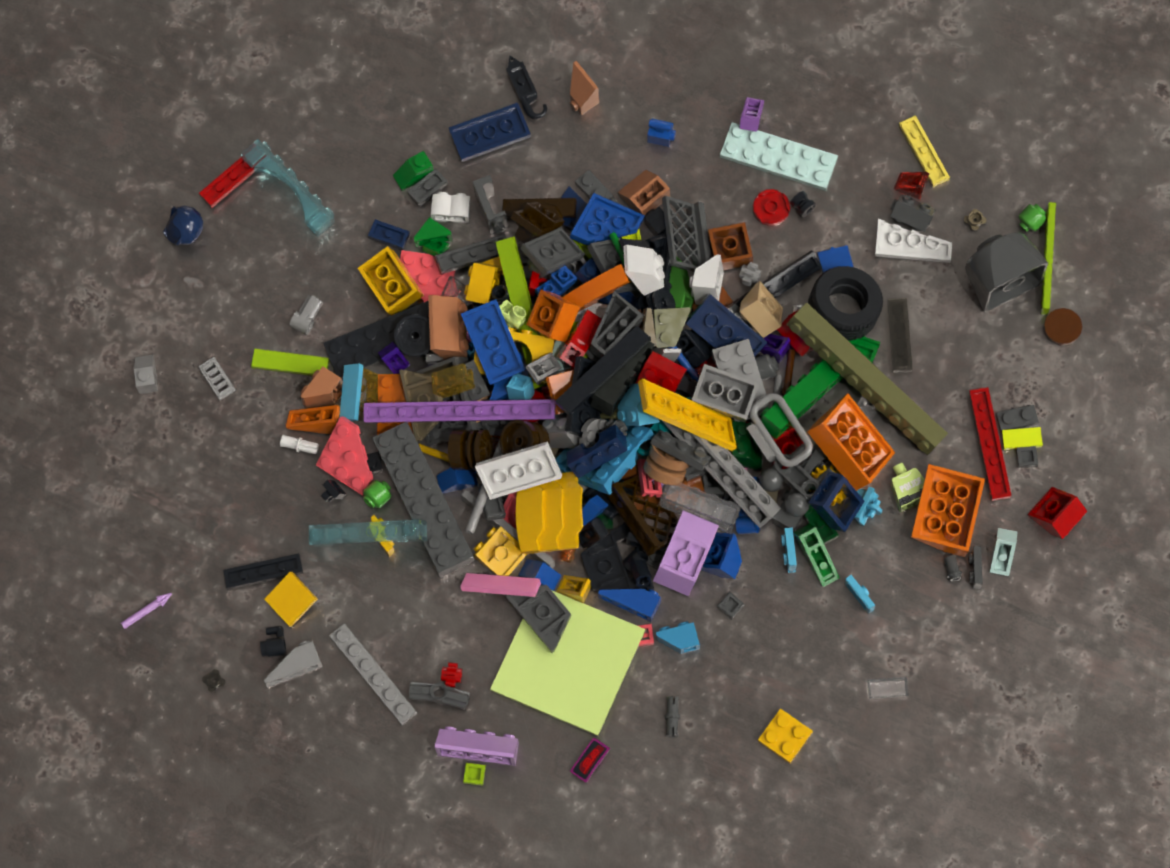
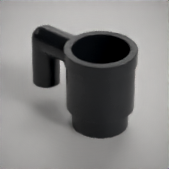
[260,626,287,657]

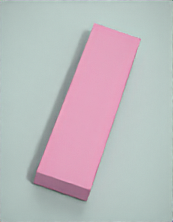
[461,573,541,597]

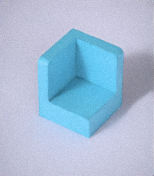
[506,374,535,400]

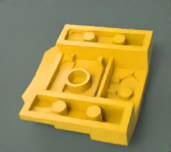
[516,472,583,554]

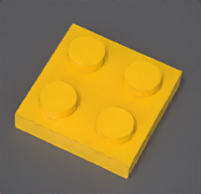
[758,708,813,764]

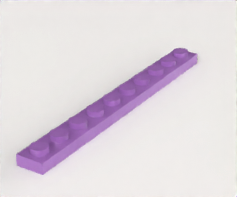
[364,399,556,423]

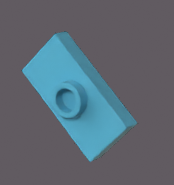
[845,575,875,613]

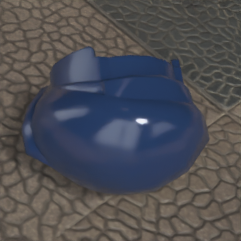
[163,205,203,246]

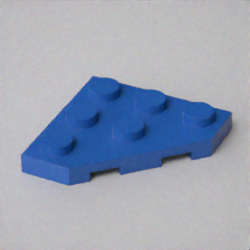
[570,193,645,245]

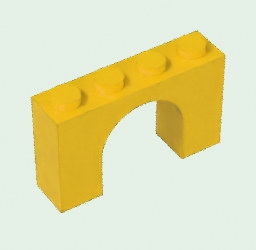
[474,327,555,384]

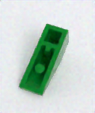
[793,523,840,587]

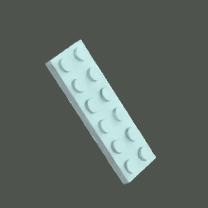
[720,122,838,191]

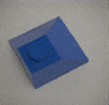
[701,532,742,579]

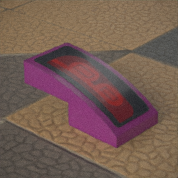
[570,737,611,782]

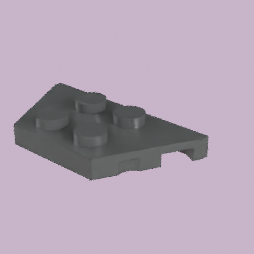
[505,585,571,653]

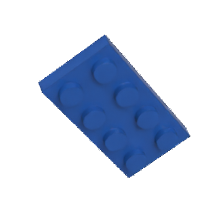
[461,299,526,385]

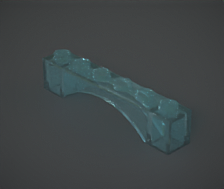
[242,139,335,237]
[309,519,427,547]

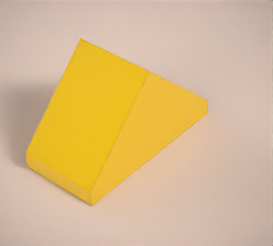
[556,575,591,603]

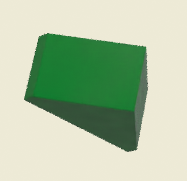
[414,217,453,248]

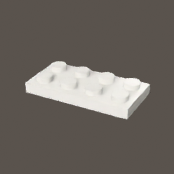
[475,441,562,500]

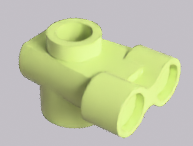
[499,299,526,330]

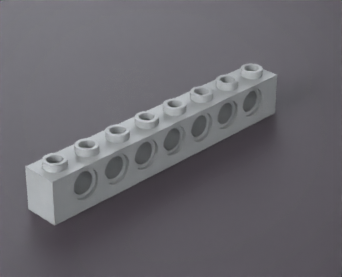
[662,393,781,528]

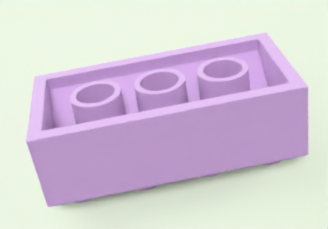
[435,727,519,766]

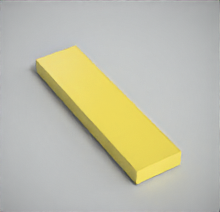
[899,115,950,187]

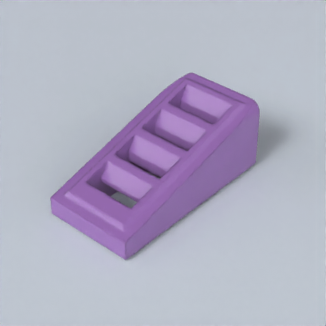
[740,97,764,132]

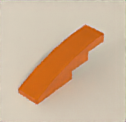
[563,264,630,312]

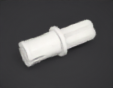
[280,434,319,454]

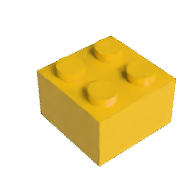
[464,262,503,304]

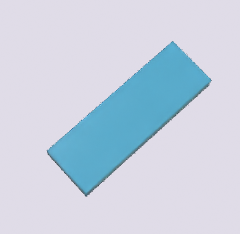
[339,363,363,421]

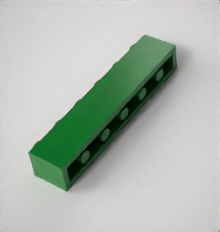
[760,359,844,439]

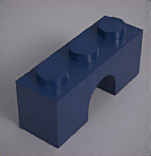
[567,424,627,479]

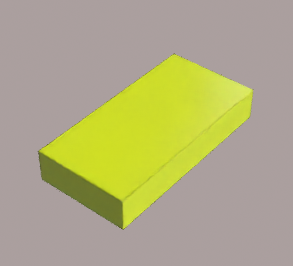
[1002,427,1043,450]

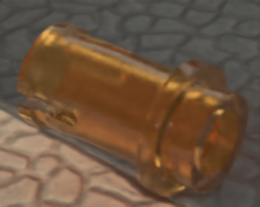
[560,541,580,563]

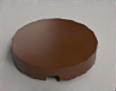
[1044,308,1083,346]

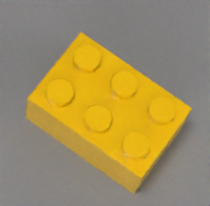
[358,246,424,315]

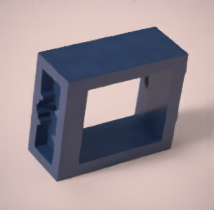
[809,471,865,532]

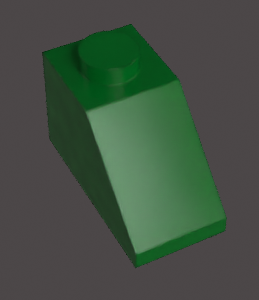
[393,151,434,191]

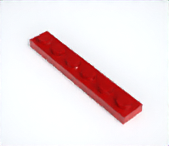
[969,387,1012,501]

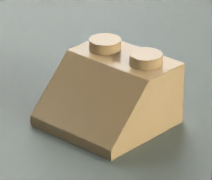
[740,281,783,338]

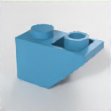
[656,621,700,654]

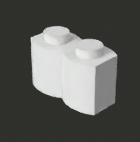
[431,192,470,223]

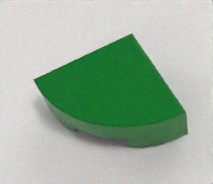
[423,241,449,256]

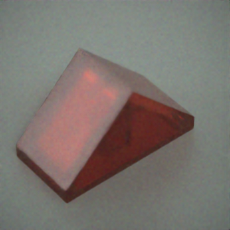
[894,172,929,200]

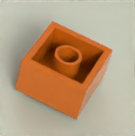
[526,290,580,342]

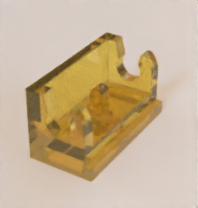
[431,363,475,398]

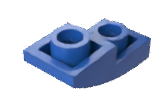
[535,266,577,296]

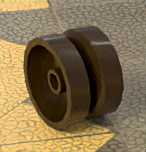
[499,420,550,455]

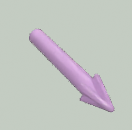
[121,593,172,629]

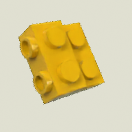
[473,526,527,576]

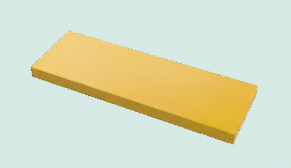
[638,378,737,451]

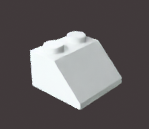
[623,245,665,296]
[690,255,724,305]

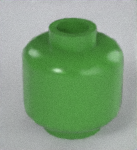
[1018,204,1047,232]
[363,480,391,509]

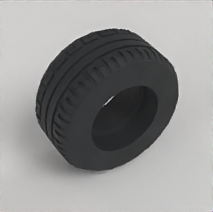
[808,266,883,341]

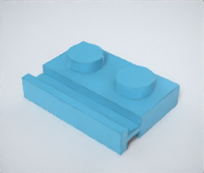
[781,527,797,573]

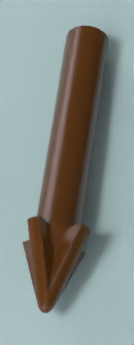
[781,350,796,397]

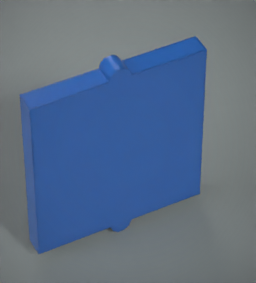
[817,245,854,273]

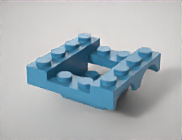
[555,412,655,495]

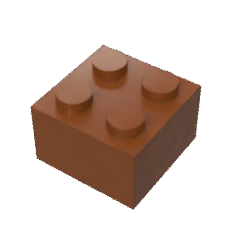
[708,222,753,271]

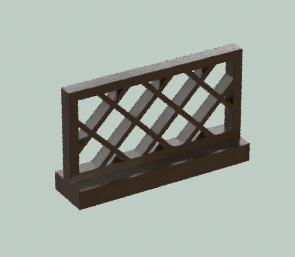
[606,473,679,556]

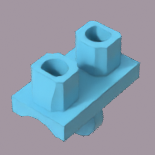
[854,487,883,526]

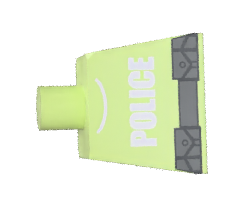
[891,463,925,513]

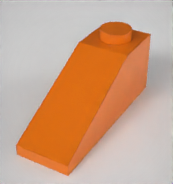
[286,405,340,434]

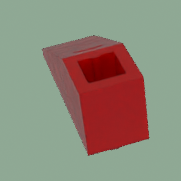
[556,309,602,368]

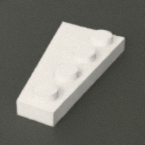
[875,219,952,263]

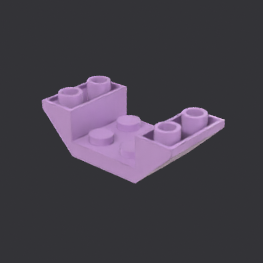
[653,510,719,596]

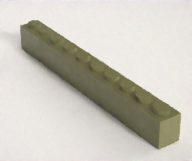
[786,303,948,455]

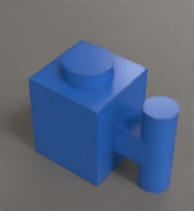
[647,119,676,147]

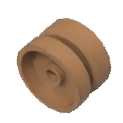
[643,445,689,485]

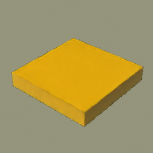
[264,572,318,627]

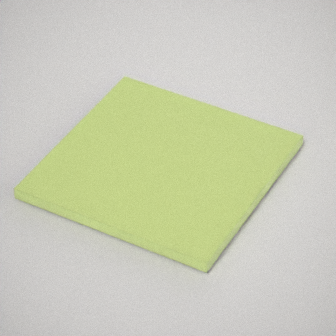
[490,591,645,736]

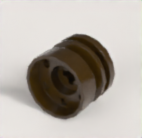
[448,430,493,470]

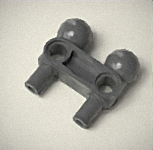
[759,443,833,517]

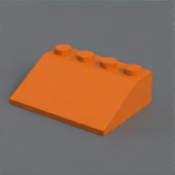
[807,393,895,491]
[911,464,985,557]

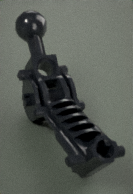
[633,232,682,366]

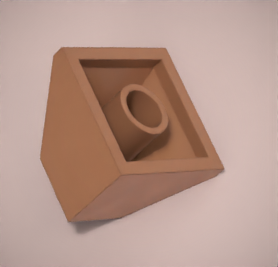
[569,61,599,115]

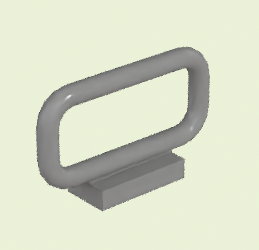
[747,393,813,467]

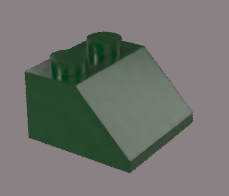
[728,421,762,470]

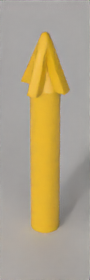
[419,443,449,462]

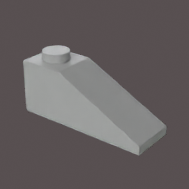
[264,641,323,688]

